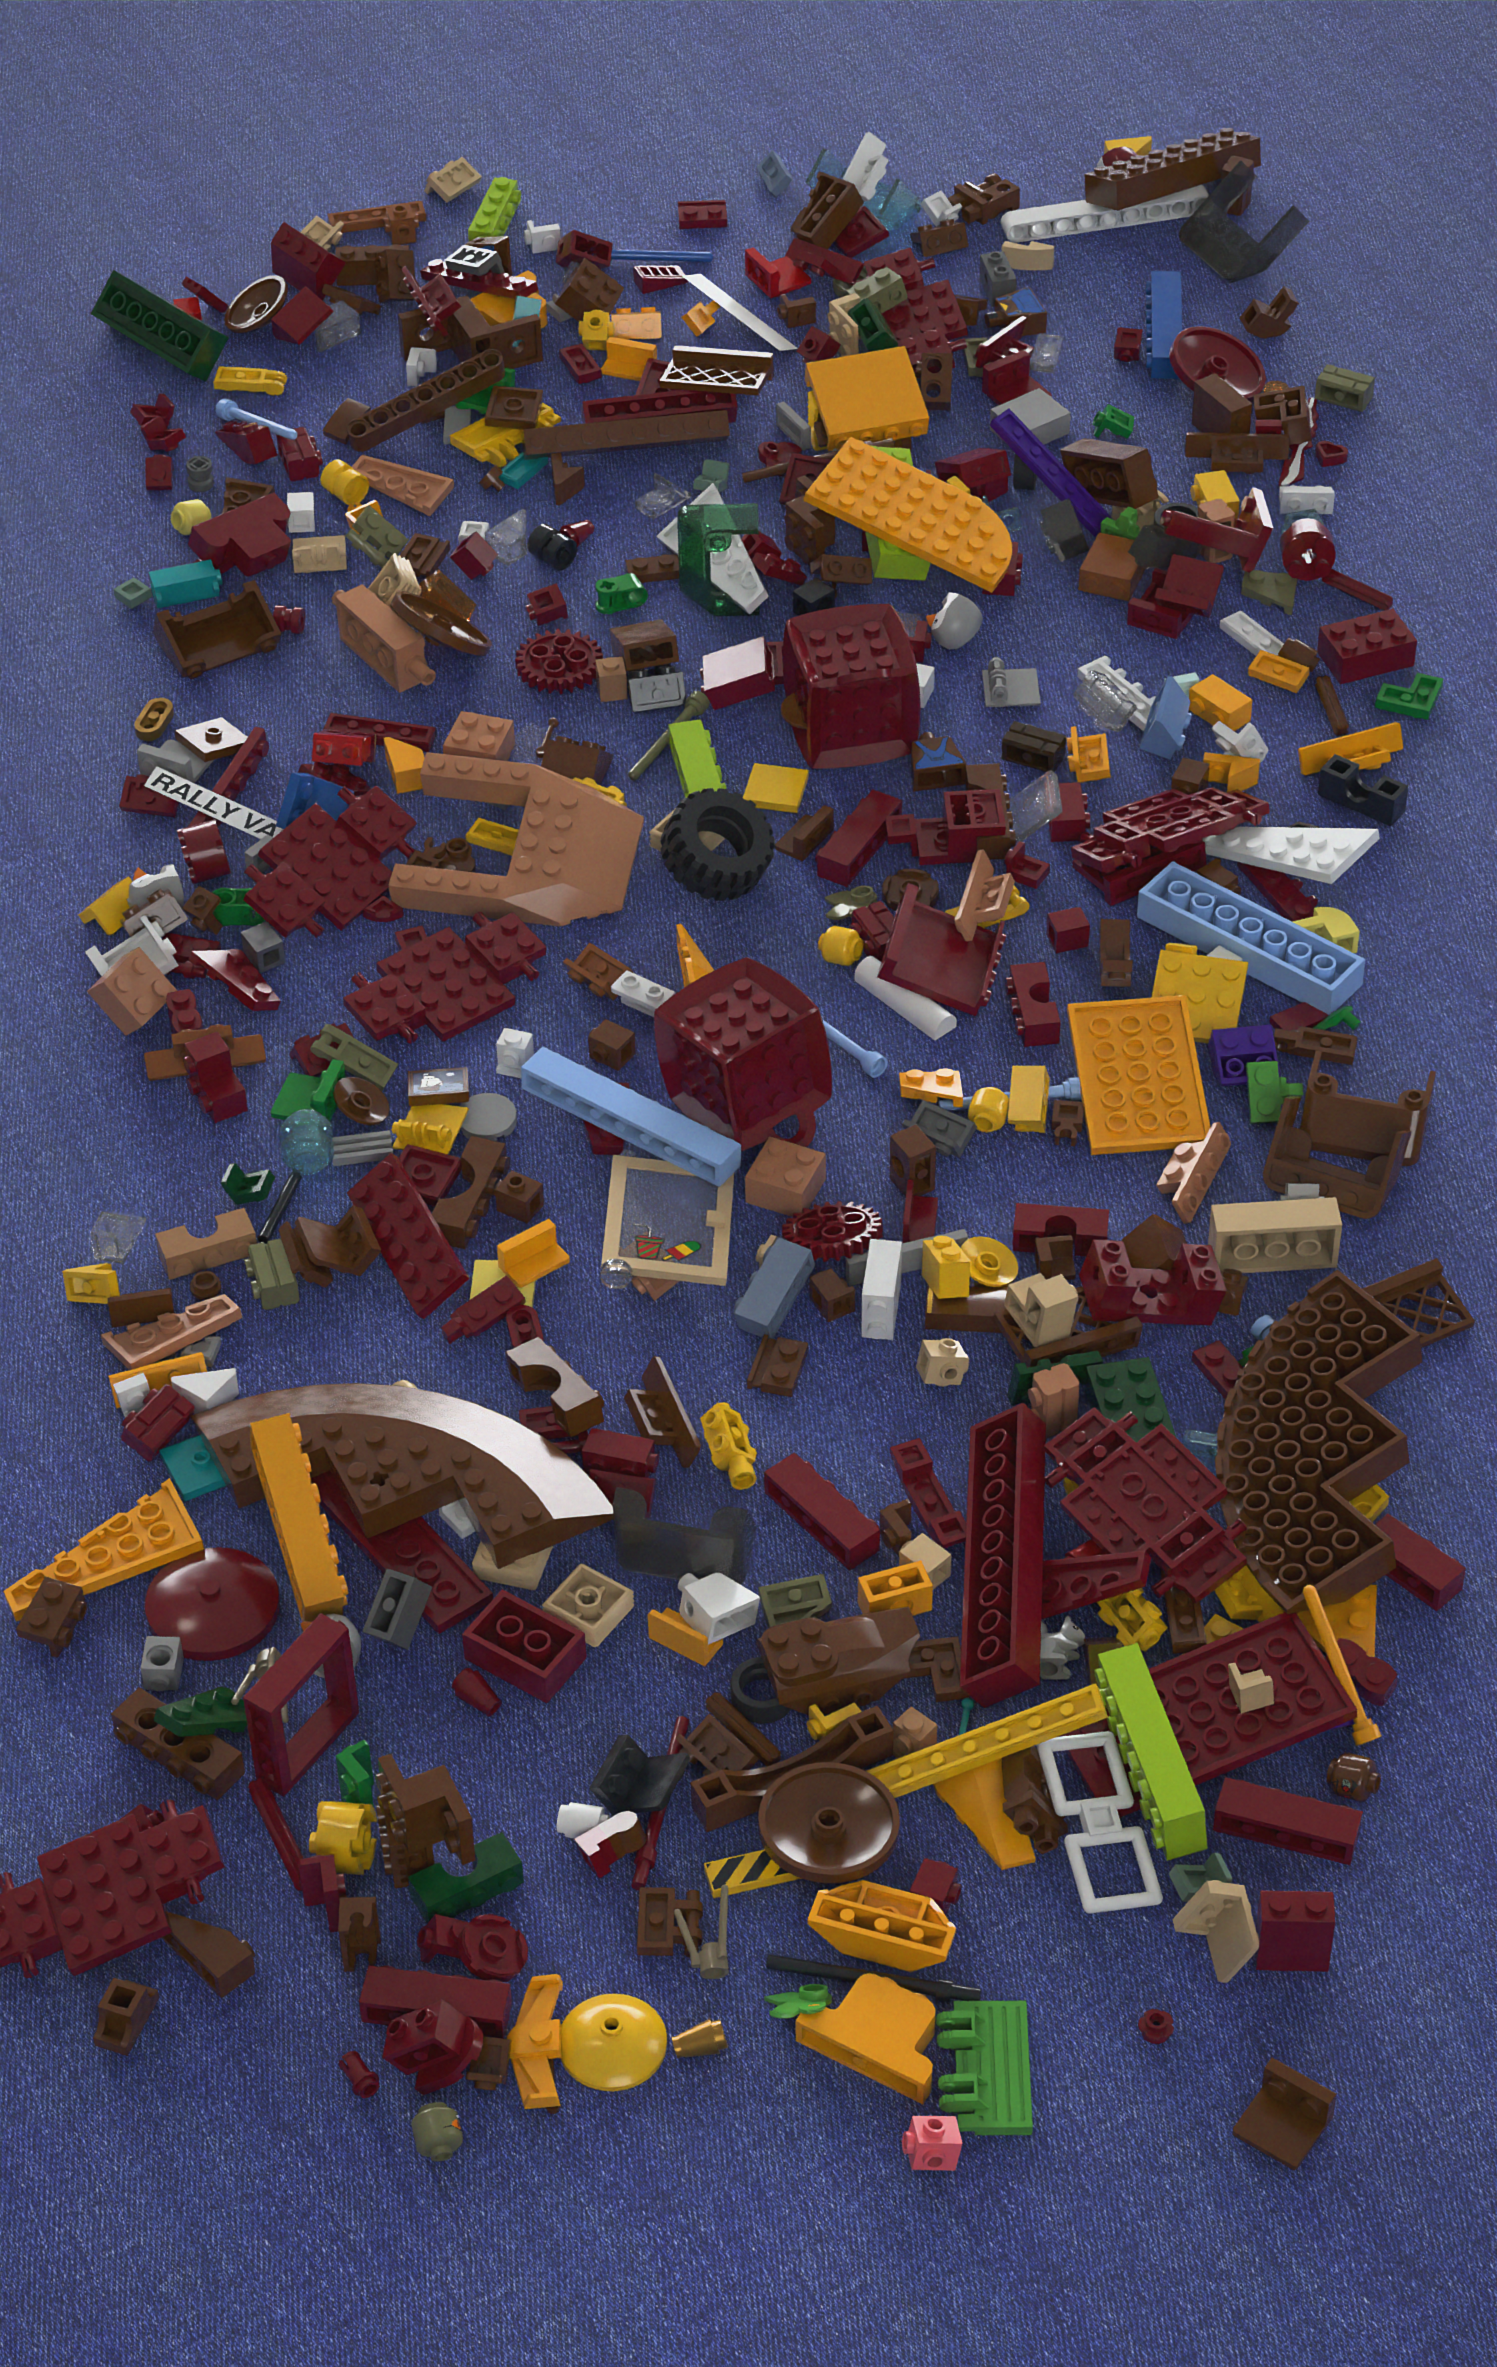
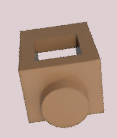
[893,1706,937,1759]

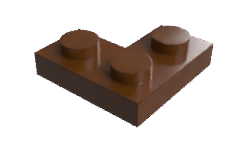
[902,1636,970,1702]

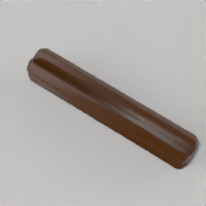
[1315,675,1349,736]
[706,1692,782,1766]

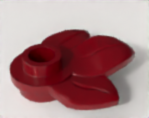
[758,441,802,476]

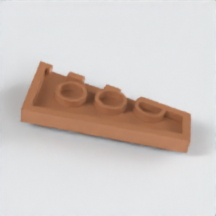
[352,455,454,516]
[101,1294,242,1370]

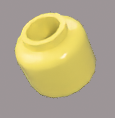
[171,499,211,535]

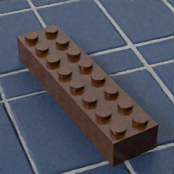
[1084,128,1261,211]

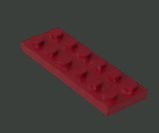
[347,1153,470,1319]

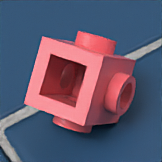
[902,2116,963,2171]

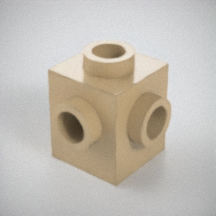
[916,1338,969,1387]

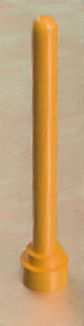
[1303,1585,1382,1746]

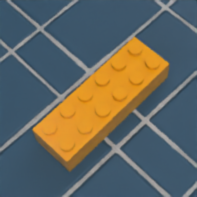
[250,1413,348,1622]

